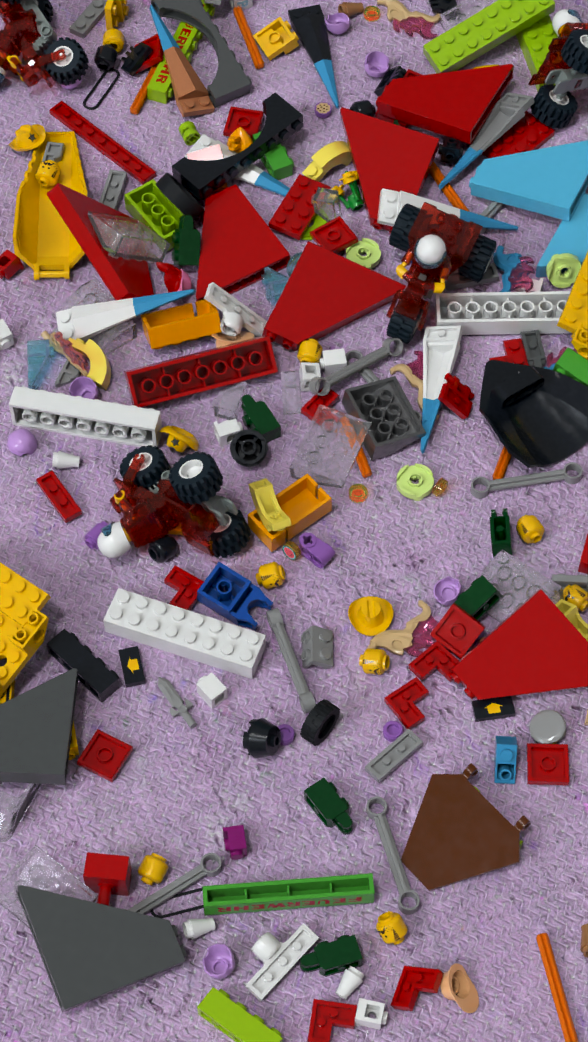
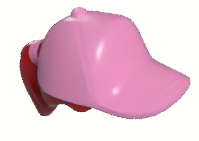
[156,262,192,293]

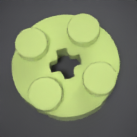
[346,238,381,270]
[546,253,581,288]
[396,464,434,501]

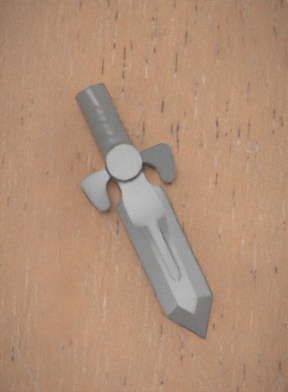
[158,677,197,729]

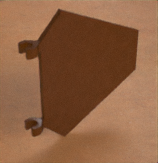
[401,763,531,891]

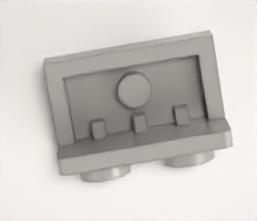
[301,625,333,669]

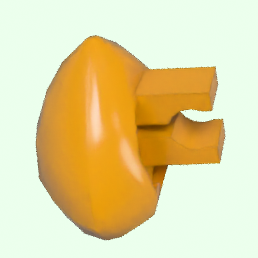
[227,127,253,153]

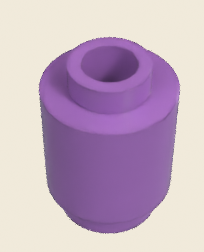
[85,521,111,549]

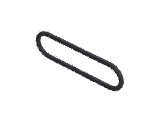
[83,68,120,110]
[150,887,204,918]

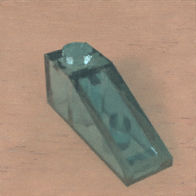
[27,339,55,390]

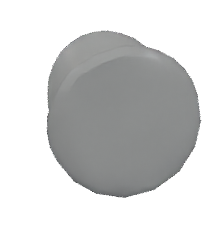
[529,710,566,744]

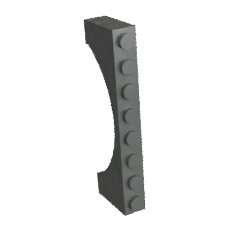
[151,0,252,108]

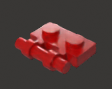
[438,373,474,419]

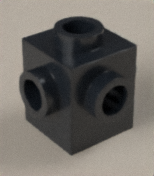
[438,136,463,164]

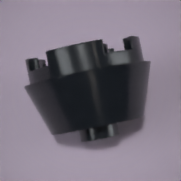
[230,429,268,467]
[243,718,281,758]

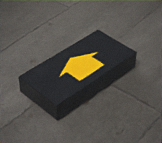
[118,646,146,688]
[471,696,515,722]

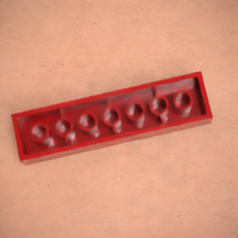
[124,335,278,407]

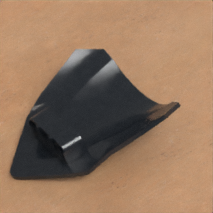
[479,360,588,468]

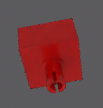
[83,852,132,906]

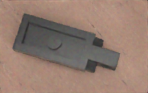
[520,330,546,368]

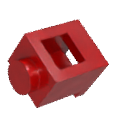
[0,250,24,280]

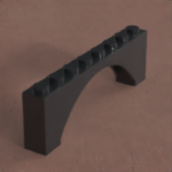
[172,92,304,201]

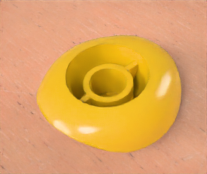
[8,124,46,152]
[159,425,199,453]
[348,596,393,636]

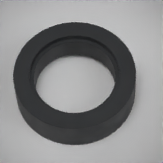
[156,172,204,221]

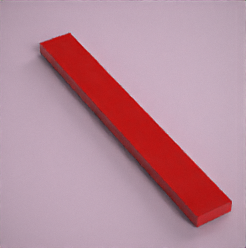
[49,101,157,184]

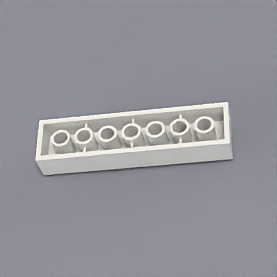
[434,291,571,335]
[9,386,162,447]
[103,588,266,679]

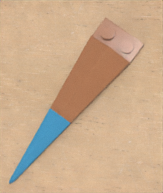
[149,4,215,117]

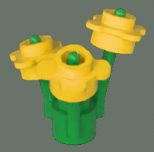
[328,171,364,211]

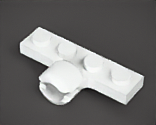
[204,282,267,337]
[245,923,319,1002]

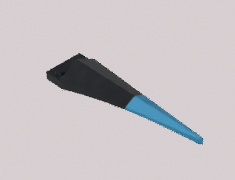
[288,4,339,109]

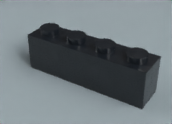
[47,629,120,703]

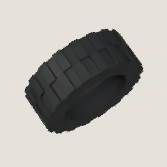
[300,699,340,746]

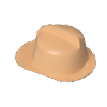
[212,331,255,348]
[440,963,479,1013]

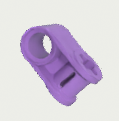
[298,532,335,568]

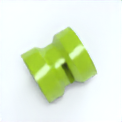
[178,121,200,145]

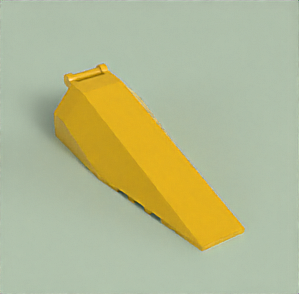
[13,131,88,280]

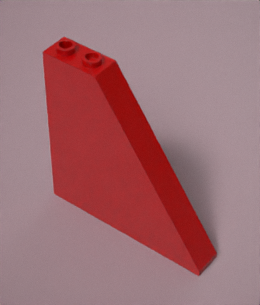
[376,64,514,144]
[340,107,439,233]
[47,183,154,300]
[196,184,290,301]
[262,241,406,351]
[449,589,588,700]

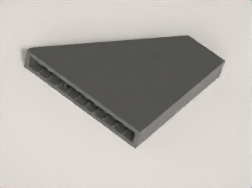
[0,668,78,785]
[15,885,186,1013]

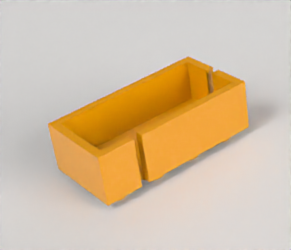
[141,299,222,349]
[248,473,332,552]

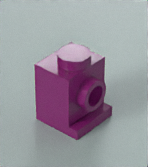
[223,825,247,860]

